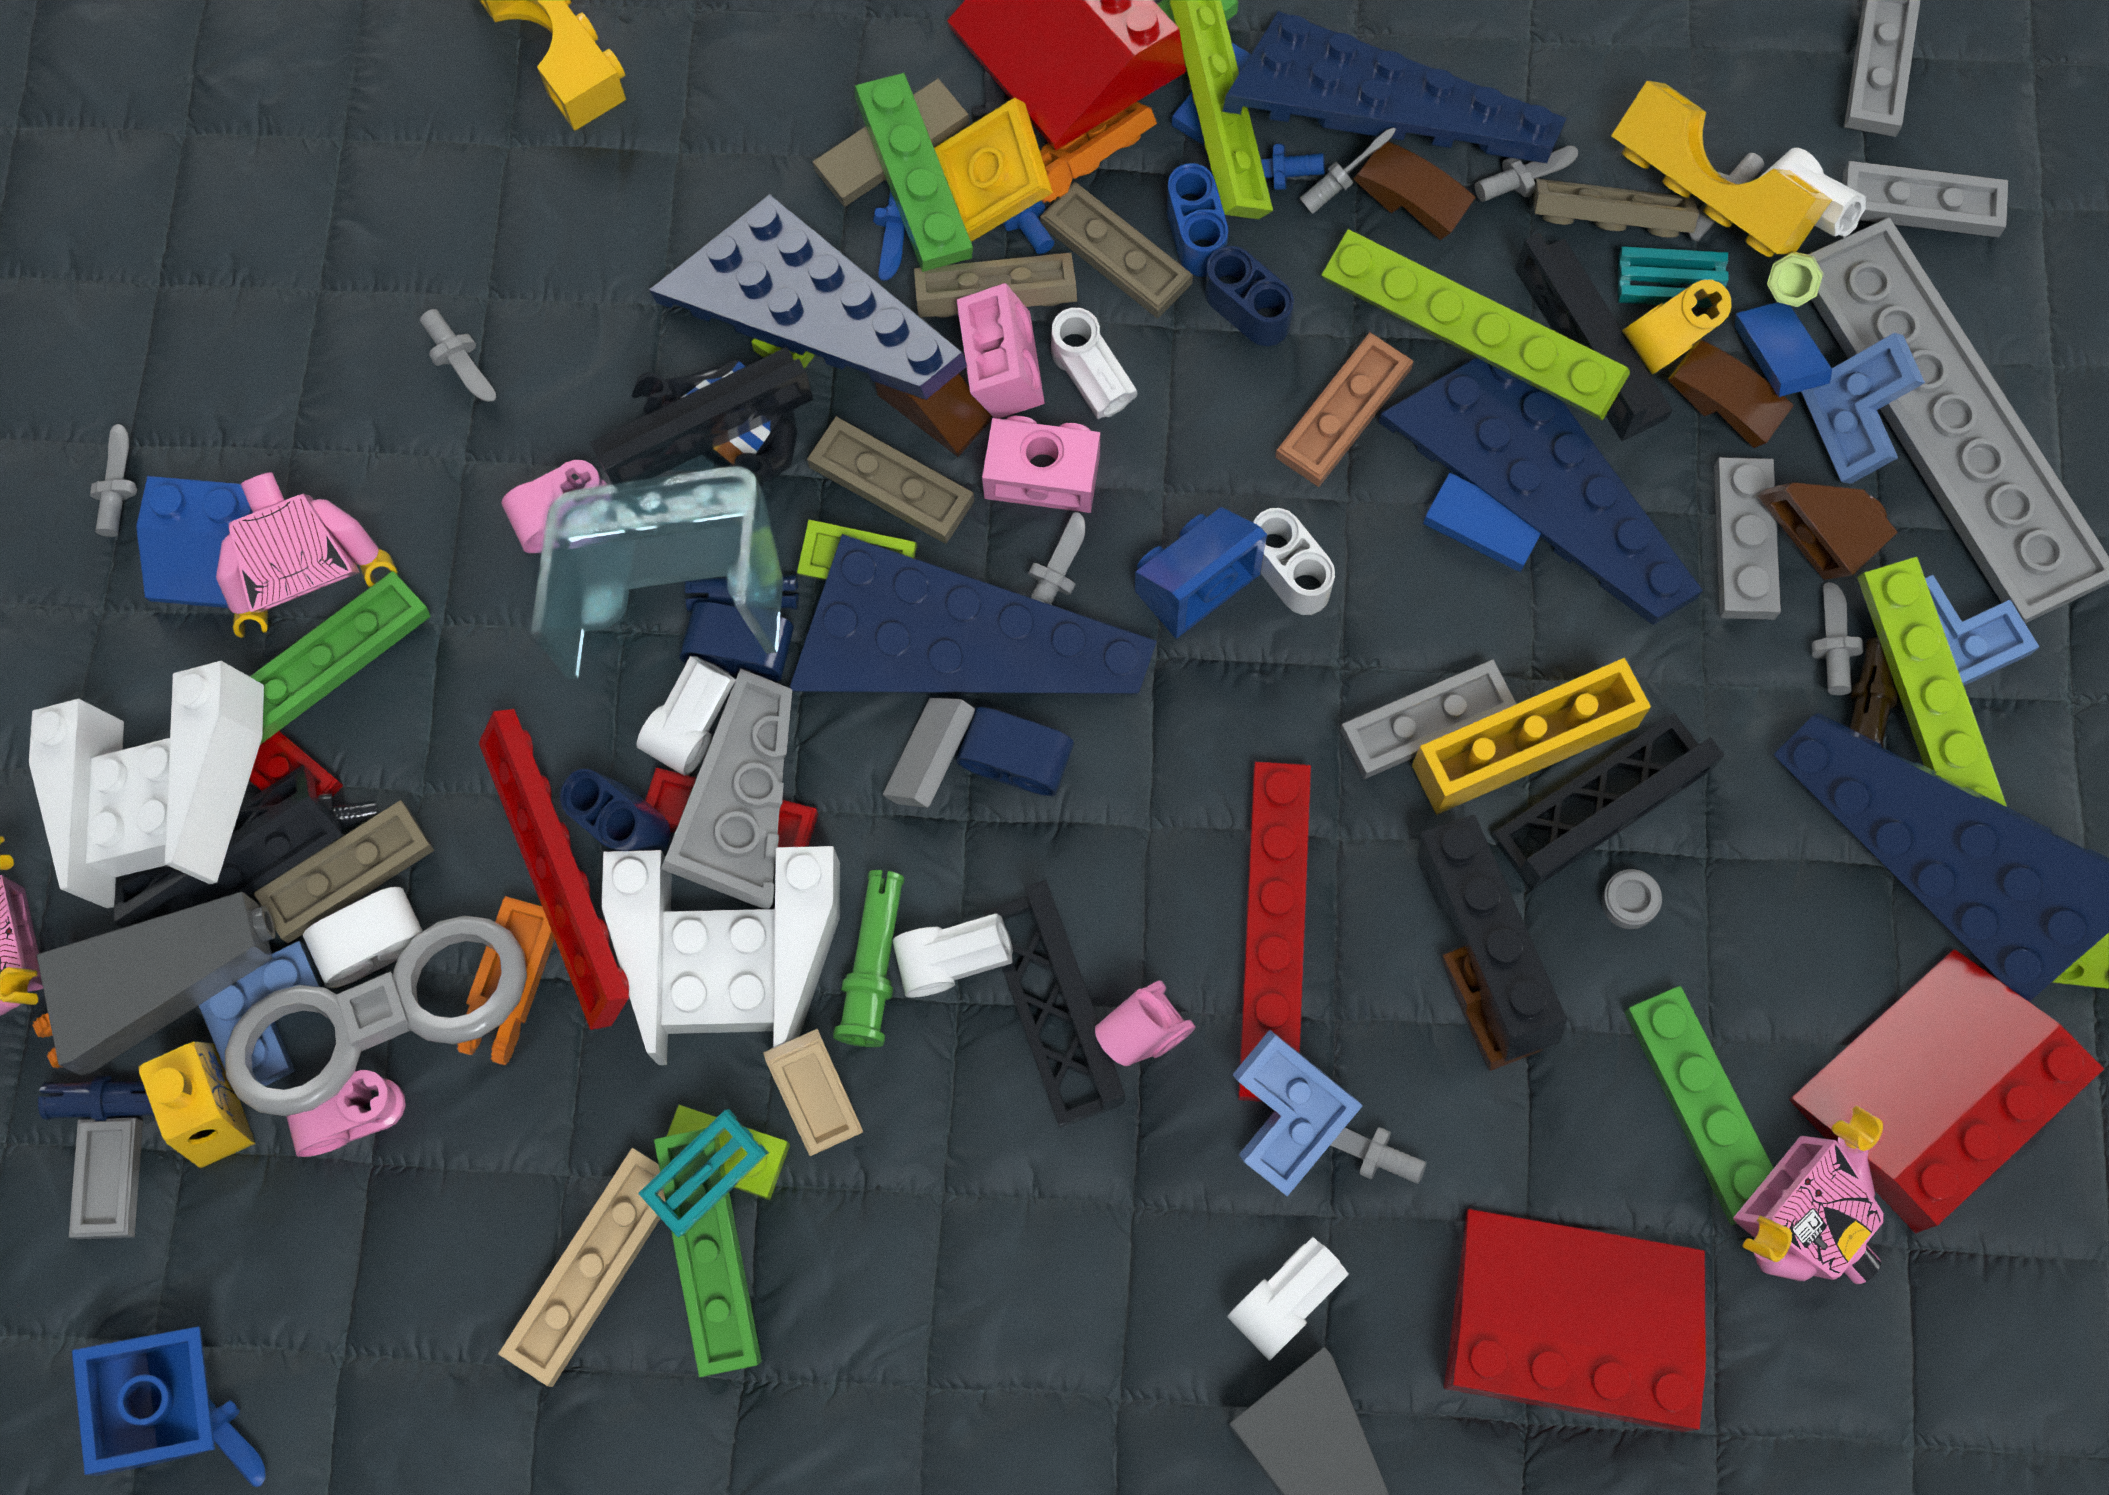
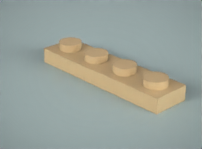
[498,1148,665,1387]

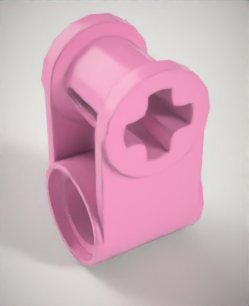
[501,460,614,553]
[1095,981,1196,1066]
[286,1070,406,1157]

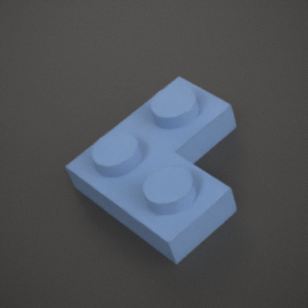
[1801,333,1925,484]
[1925,575,2039,686]
[199,941,324,1093]
[1233,1030,1363,1197]

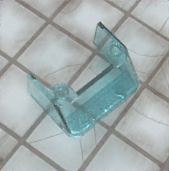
[531,466,783,680]

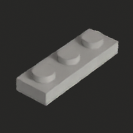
[1844,0,1920,137]
[1842,161,2008,237]
[1714,457,1781,620]
[1340,659,1516,779]

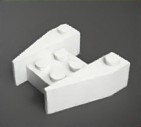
[29,661,264,908]
[602,846,840,1065]

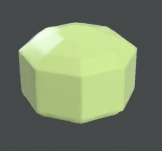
[1767,251,1824,307]

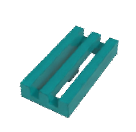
[1618,247,1729,308]
[638,1109,769,1238]

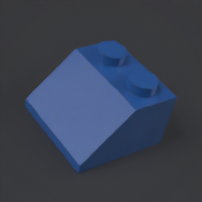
[136,476,253,608]
[1135,507,1267,639]
[72,1326,215,1476]

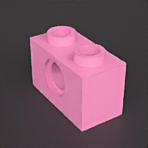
[982,416,1100,513]

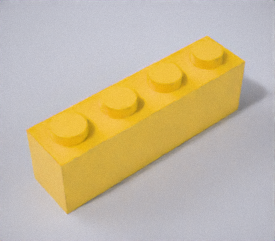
[1412,658,1651,815]

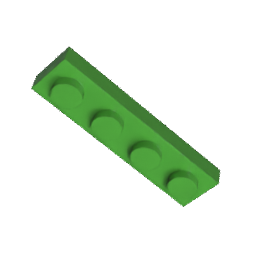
[855,73,973,272]
[250,571,431,745]
[1624,985,1774,1226]
[654,1128,762,1377]

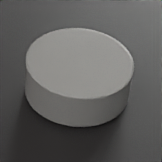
[1601,869,1662,929]

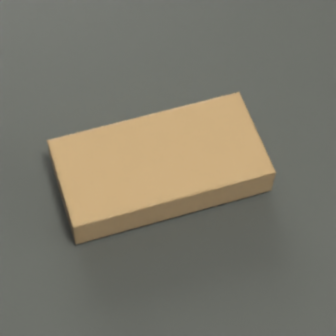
[763,1029,863,1156]

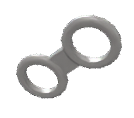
[225,915,527,1116]

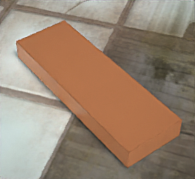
[1275,332,1414,487]

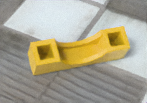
[479,0,626,131]
[1611,81,1832,257]

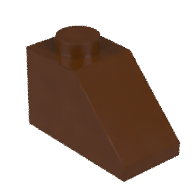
[875,373,992,457]
[1758,482,1898,580]

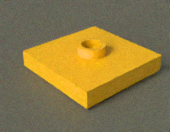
[934,97,1053,242]

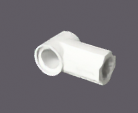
[1760,148,1866,238]
[1051,308,1137,419]
[637,656,736,776]
[893,913,1013,998]
[1227,1237,1349,1361]

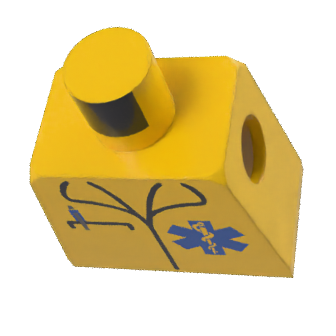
[139,1041,256,1168]

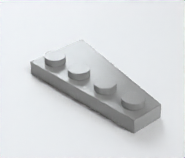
[661,668,792,909]

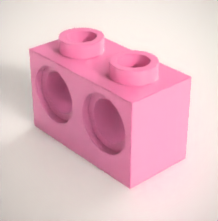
[957,283,1045,419]

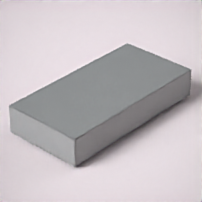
[883,698,975,808]
[69,1118,143,1239]

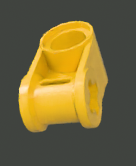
[1622,280,1731,375]

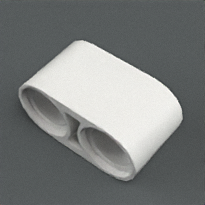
[1254,508,1335,615]
[303,887,423,988]

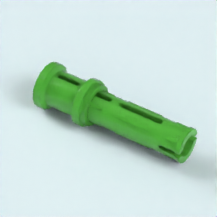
[833,870,905,1047]

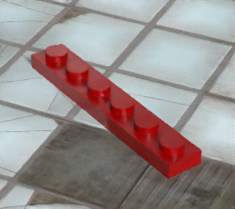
[479,709,629,1030]
[1238,762,1311,1102]

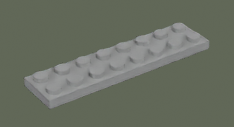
[1808,217,2109,624]

